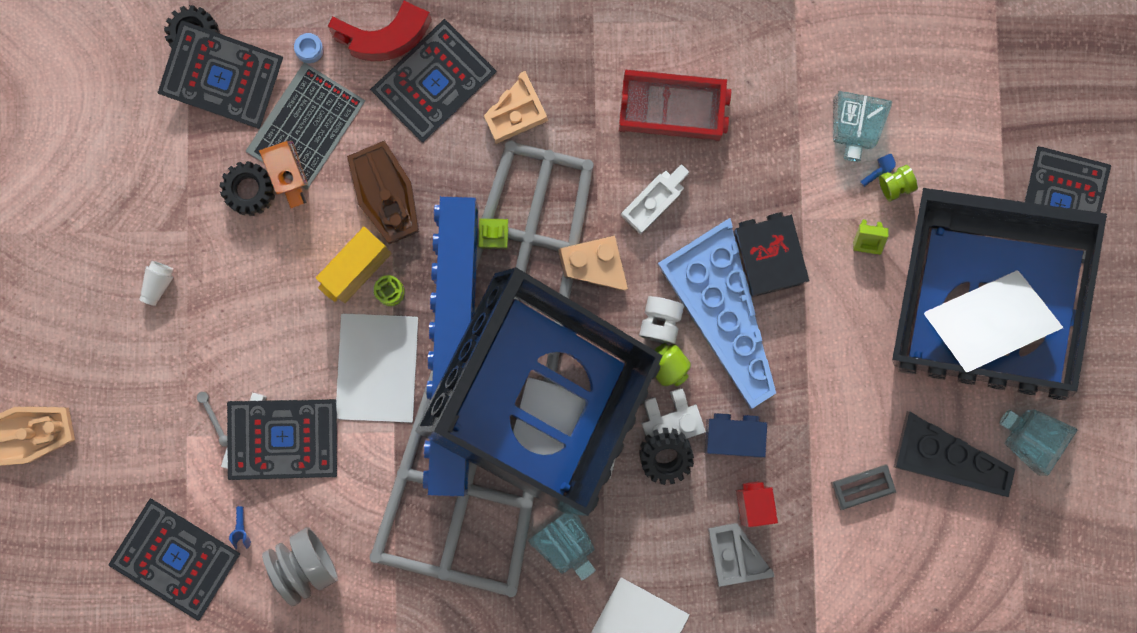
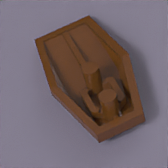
[347,140,419,245]

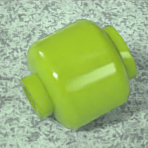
[654,343,691,387]

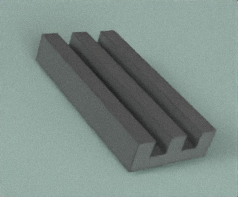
[831,464,896,510]

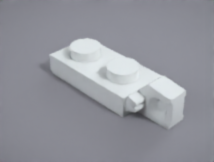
[620,164,689,235]

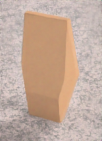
[0,407,75,466]

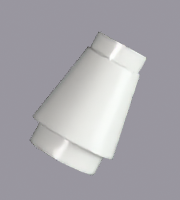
[139,261,173,306]

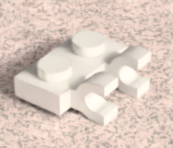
[641,388,706,439]

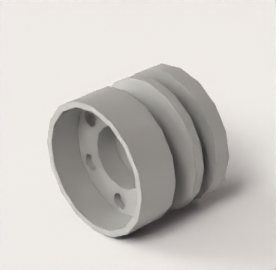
[262,527,338,607]

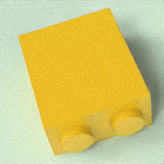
[315,226,392,303]

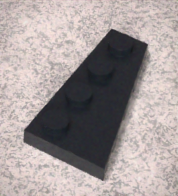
[893,411,1015,497]

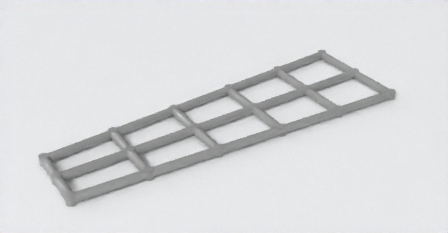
[370,140,594,597]

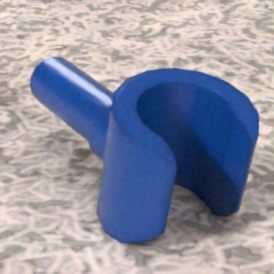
[860,154,896,187]
[229,506,251,550]

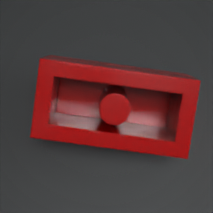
[736,481,778,528]

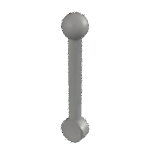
[197,392,227,447]

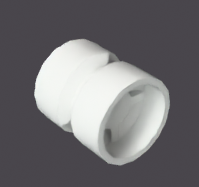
[639,296,684,344]

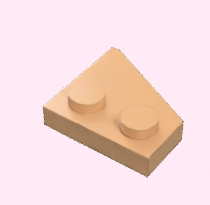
[484,71,548,144]
[558,236,628,291]

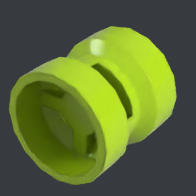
[879,165,918,202]
[374,275,405,306]

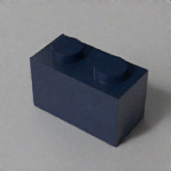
[704,413,768,457]

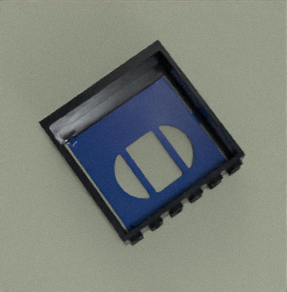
[892,188,1107,401]
[415,267,663,516]

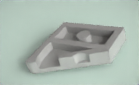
[708,523,775,587]

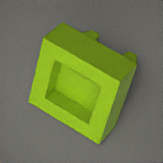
[478,218,509,249]
[853,219,889,255]

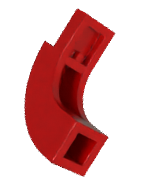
[328,0,432,61]

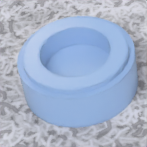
[294,33,324,63]

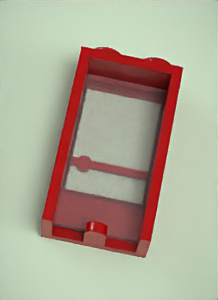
[618,69,731,142]

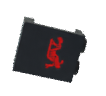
[733,212,810,298]

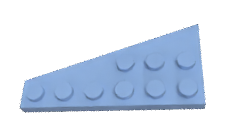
[657,218,776,409]

